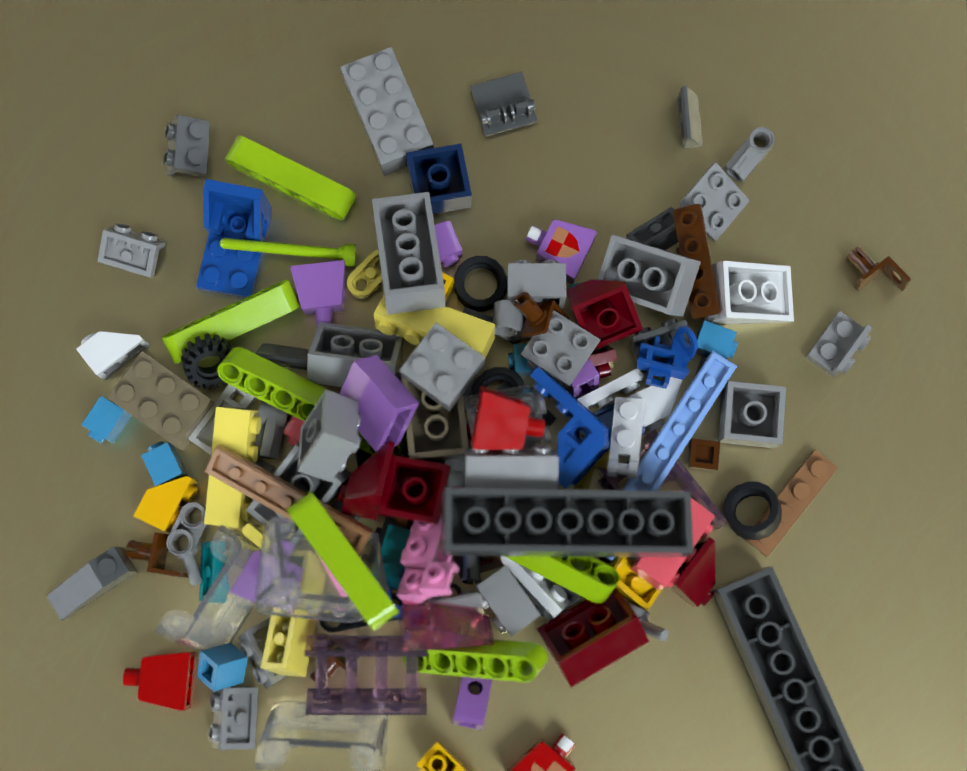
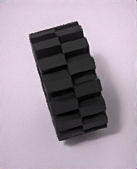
[181,334,232,390]

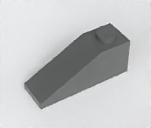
[47,546,138,620]

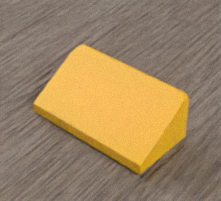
[608,557,662,611]

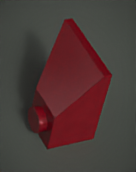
[566,279,643,350]
[338,441,395,521]
[378,455,451,525]
[667,537,716,607]

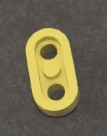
[347,250,383,299]

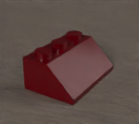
[537,587,650,688]

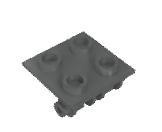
[470,72,538,137]

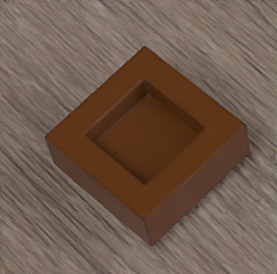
[688,438,720,471]

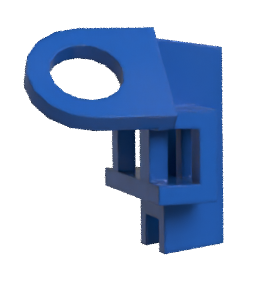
[637,325,698,389]

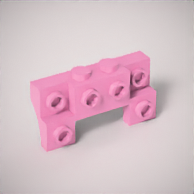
[397,486,465,605]

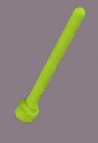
[220,238,356,267]

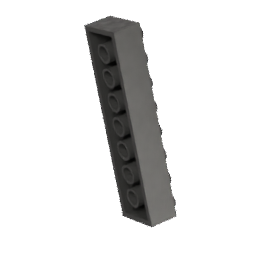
[442,488,694,558]
[712,567,864,771]

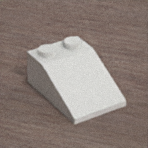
[705,261,794,324]

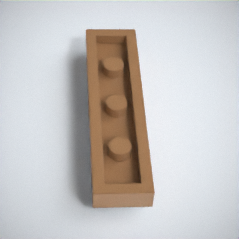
[743,450,838,557]

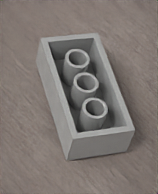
[340,47,434,176]
[372,192,446,315]

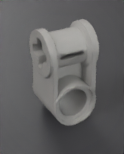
[492,300,533,344]

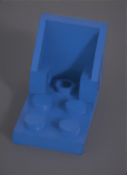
[196,179,272,298]
[530,367,611,489]

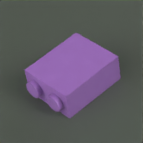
[340,355,419,452]

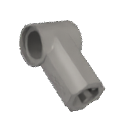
[724,127,775,183]
[255,401,291,460]

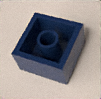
[406,144,472,214]

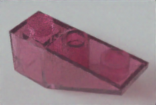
[400,603,494,651]

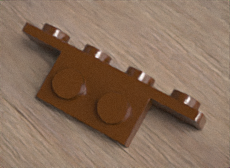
[673,204,721,319]

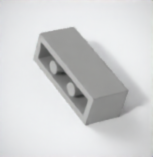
[464,445,559,489]

